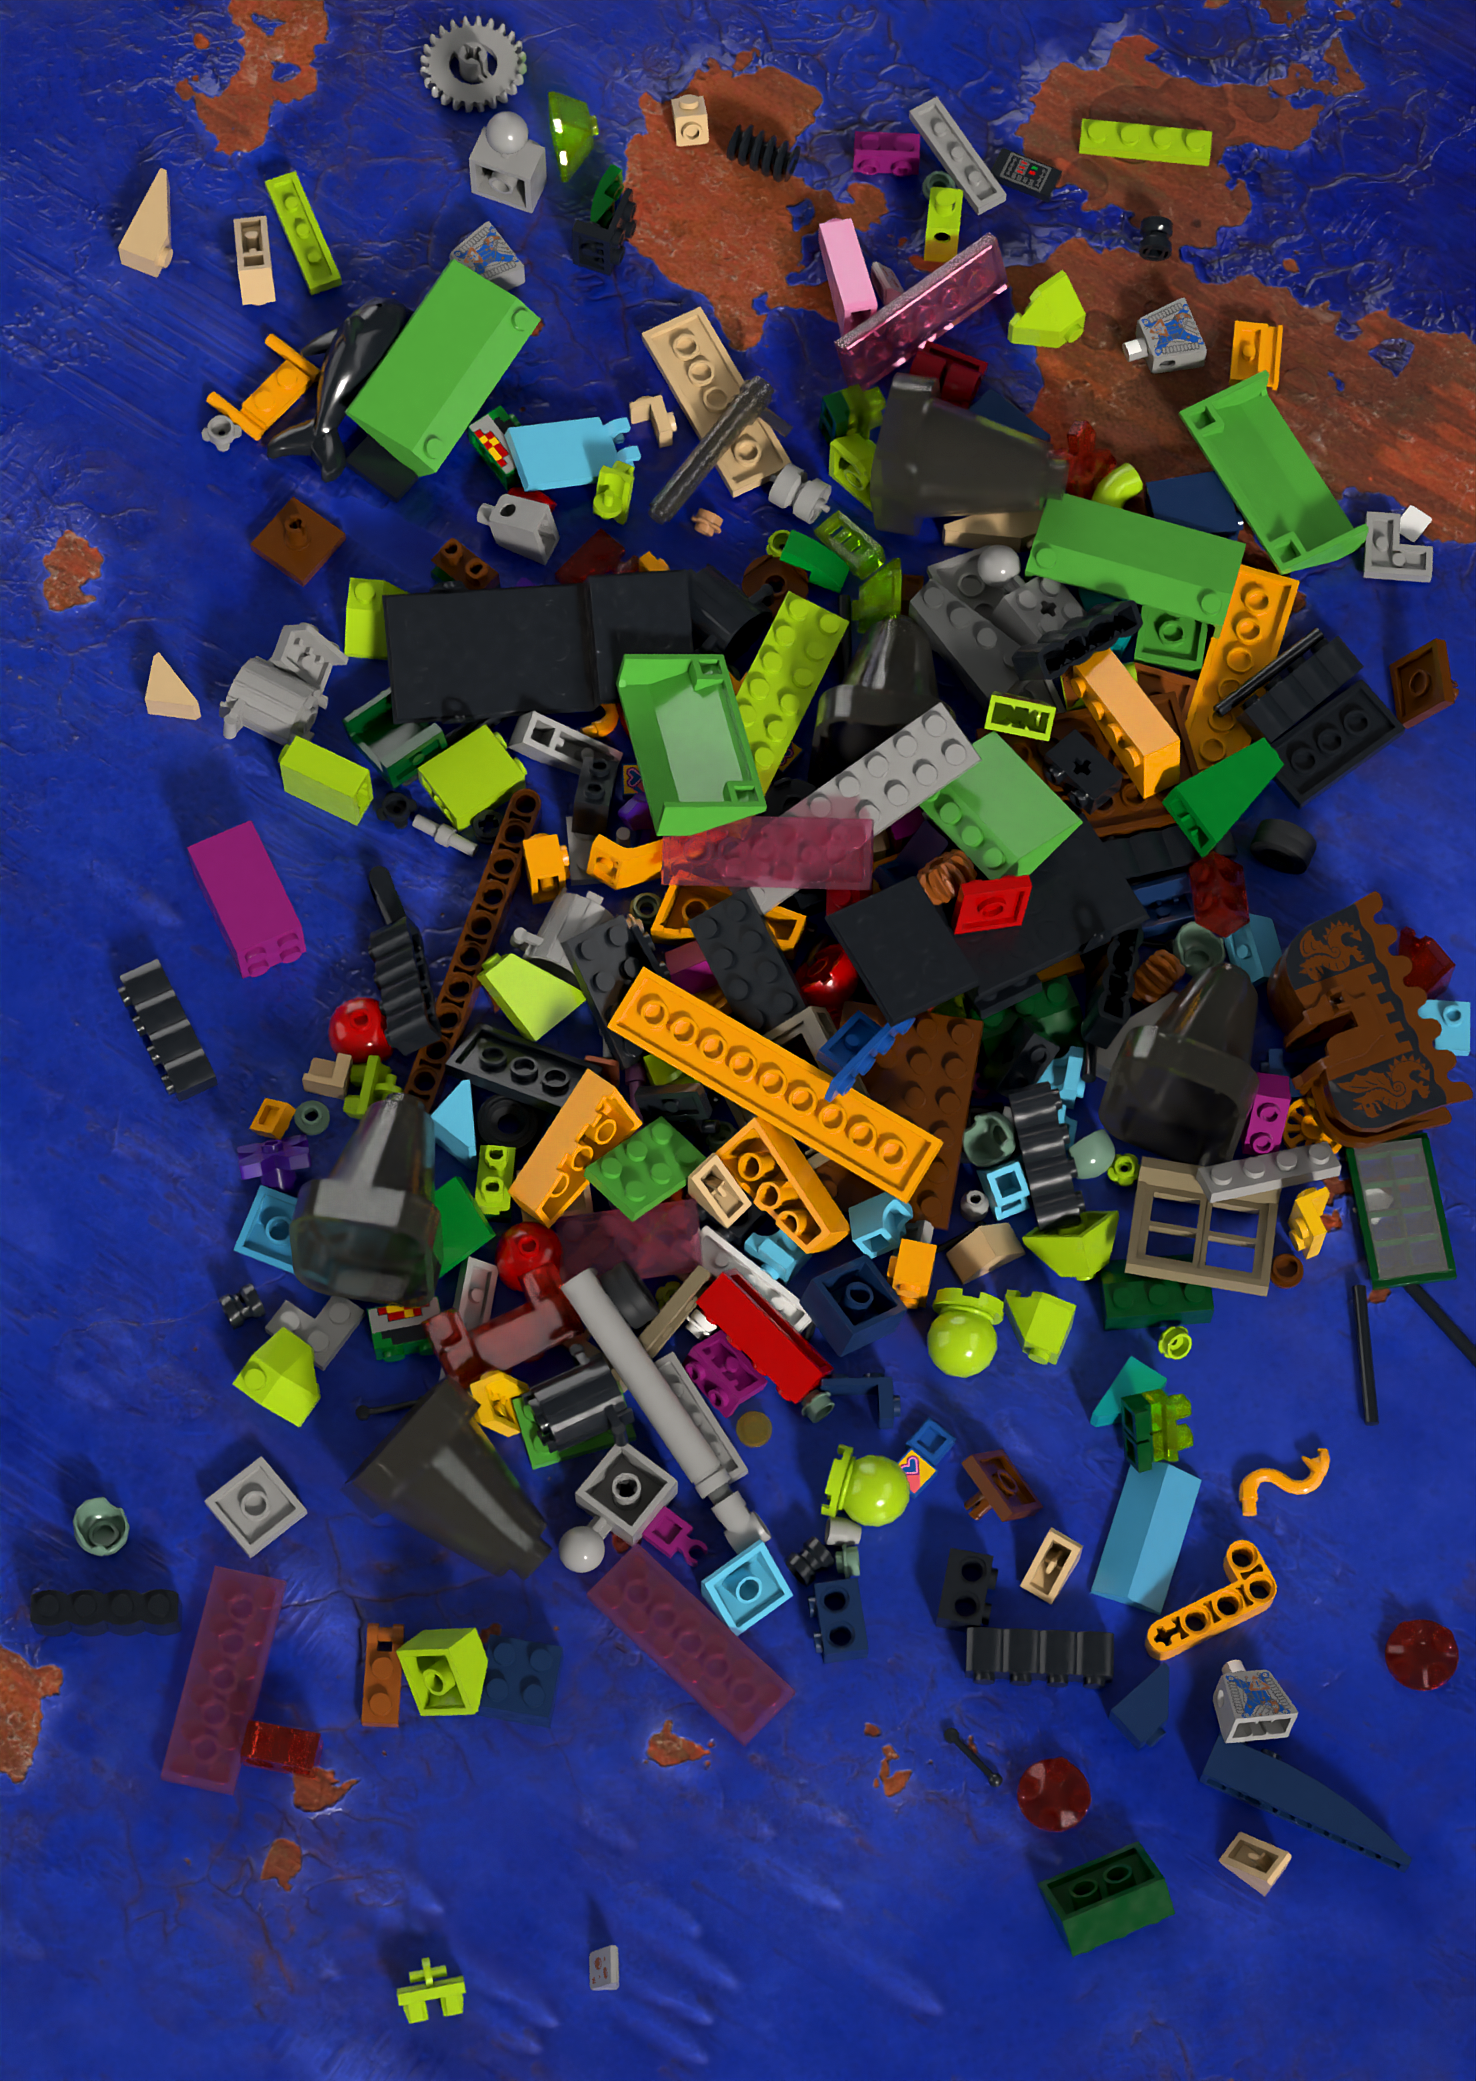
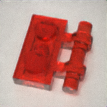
[555,528,639,584]

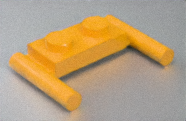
[206,333,321,441]

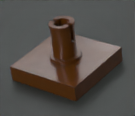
[250,496,346,587]
[1389,638,1459,729]
[961,1449,1043,1522]

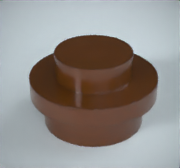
[1270,1253,1304,1289]

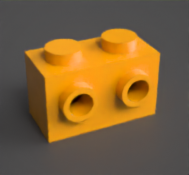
[523,833,570,905]
[887,1238,937,1309]

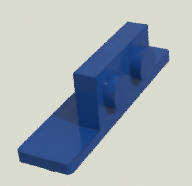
[815,1010,915,1103]

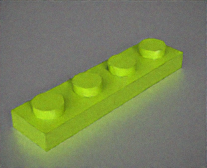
[1079,119,1212,166]
[265,171,342,295]

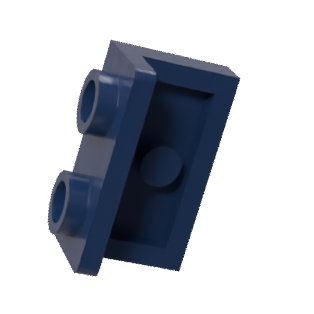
[1131,872,1202,939]

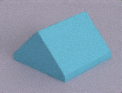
[430,1080,478,1171]
[701,1539,793,1638]

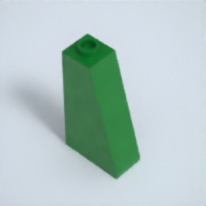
[1162,738,1284,857]

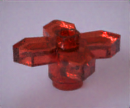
[1045,420,1117,500]

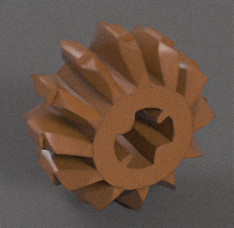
[916,849,977,905]
[1132,949,1185,1008]

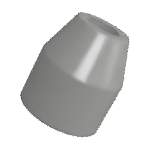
[960,1190,989,1222]
[825,1516,862,1547]

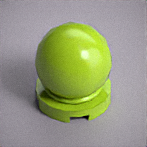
[927,1288,1004,1378]
[821,1444,910,1527]

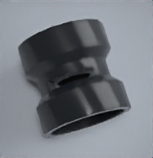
[1139,216,1173,261]
[218,1283,266,1330]
[784,1536,835,1587]

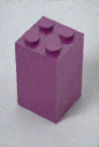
[187,820,307,979]

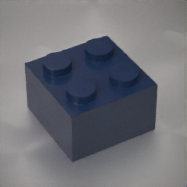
[799,1254,908,1357]
[478,1634,564,1728]

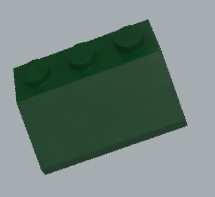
[968,974,1084,1066]
[1097,1254,1214,1331]
[1037,1841,1175,1957]

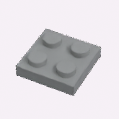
[204,1456,308,1559]

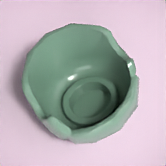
[1173,921,1226,978]
[963,1111,1017,1167]
[1067,1129,1115,1179]
[73,1497,130,1556]

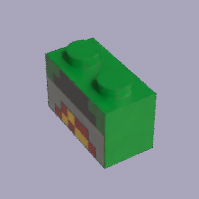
[468,406,521,490]
[367,1296,446,1362]

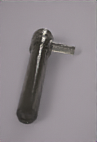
[648,376,794,525]

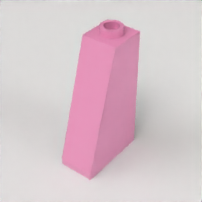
[818,218,877,343]

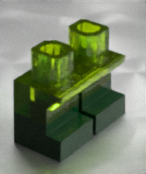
[818,384,886,449]
[1120,1389,1193,1473]

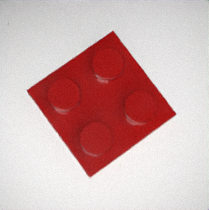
[951,875,1032,935]

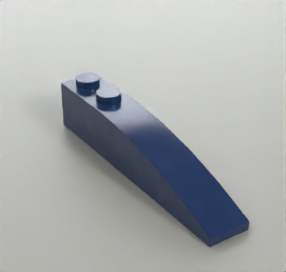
[1199,1734,1412,1873]

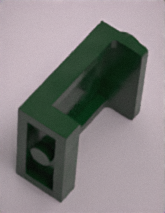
[342,688,449,789]

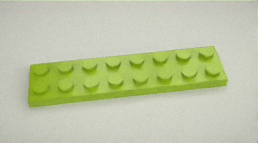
[716,591,849,841]

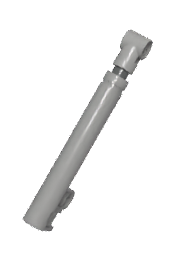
[560,1268,772,1555]

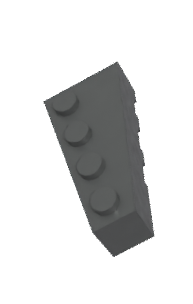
[908,578,1030,716]

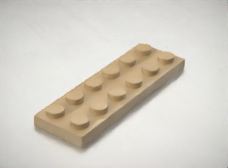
[642,306,792,498]

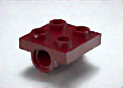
[901,340,988,421]

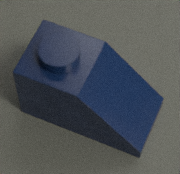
[1108,1662,1170,1751]

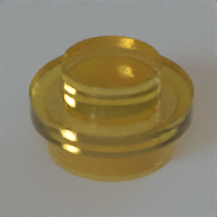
[736,1411,772,1447]

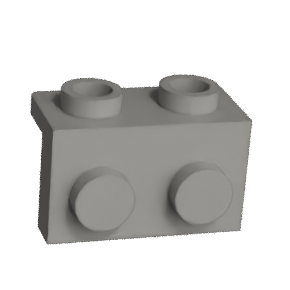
[271,622,349,694]

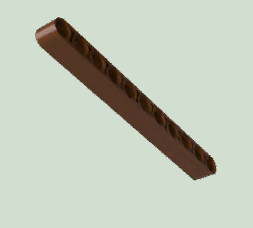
[397,788,542,1139]

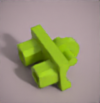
[593,461,634,525]
[343,1055,404,1128]
[397,1957,466,2024]

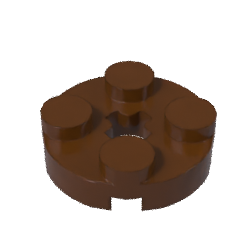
[741,554,809,623]

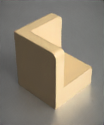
[302,1053,353,1100]

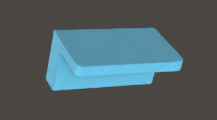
[1220,913,1282,992]

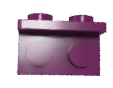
[853,131,920,176]
[682,1330,768,1418]

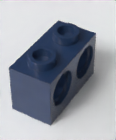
[807,1578,869,1664]

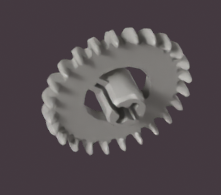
[420,15,527,112]

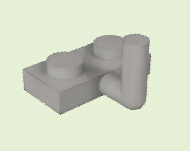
[566,816,631,886]

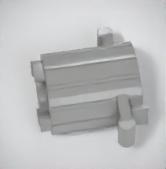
[219,652,328,746]
[510,887,619,991]

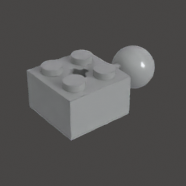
[469,111,547,213]
[977,545,1087,646]
[558,1444,678,1573]

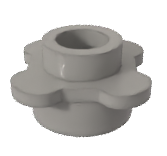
[202,414,242,452]

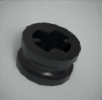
[473,810,503,845]

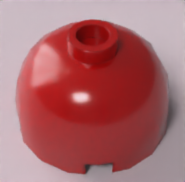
[794,944,860,1011]
[328,997,395,1064]
[495,1221,565,1294]

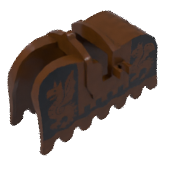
[1266,891,1473,1149]

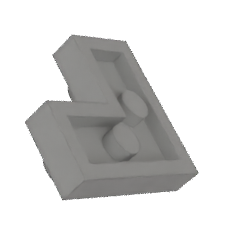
[1363,511,1433,583]
[265,1292,366,1371]

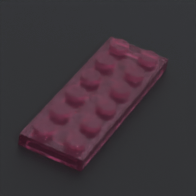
[834,233,1010,396]
[661,816,874,891]
[586,1543,796,1747]
[160,1566,287,1796]

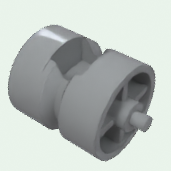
[768,463,832,524]

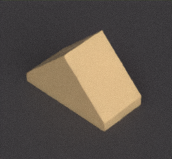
[145,653,201,720]
[688,1153,752,1228]
[946,1222,1025,1285]
[1020,1527,1083,1605]
[1218,1832,1292,1896]

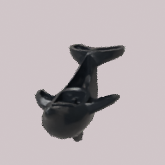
[267,297,414,483]

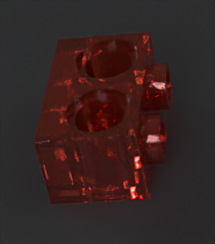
[1189,851,1250,938]
[240,1720,324,1779]

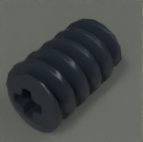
[726,124,801,182]

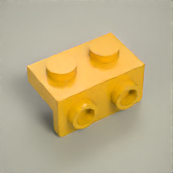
[1287,1187,1330,1260]
[470,1370,529,1437]

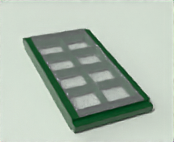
[1343,1133,1457,1291]

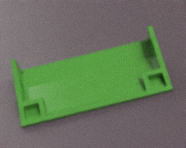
[345,259,541,477]
[1179,370,1369,575]
[1023,489,1246,639]
[616,654,767,836]

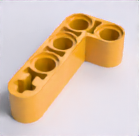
[1145,1540,1277,1661]

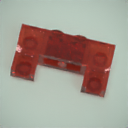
[421,1262,585,1393]

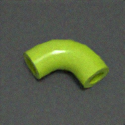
[1091,463,1143,509]

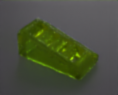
[813,510,886,580]

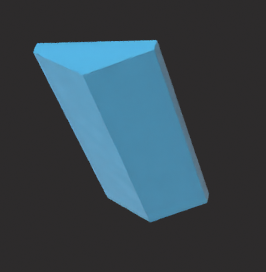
[233,1185,392,1302]
[1091,1461,1202,1615]

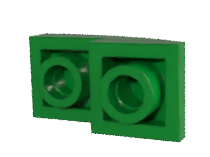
[590,163,624,229]
[780,530,850,593]

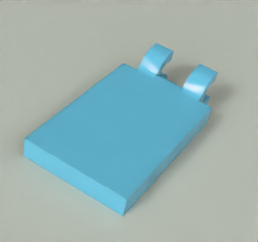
[504,417,641,492]

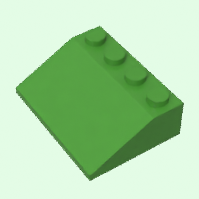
[919,731,1083,880]

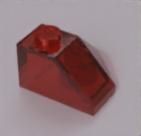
[1395,926,1456,1000]

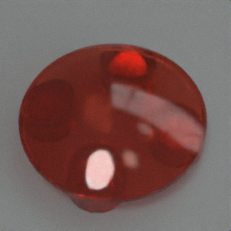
[1385,1619,1459,1691]
[1017,1757,1091,1832]

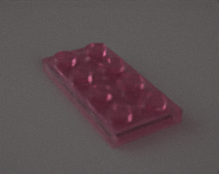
[555,1199,704,1286]

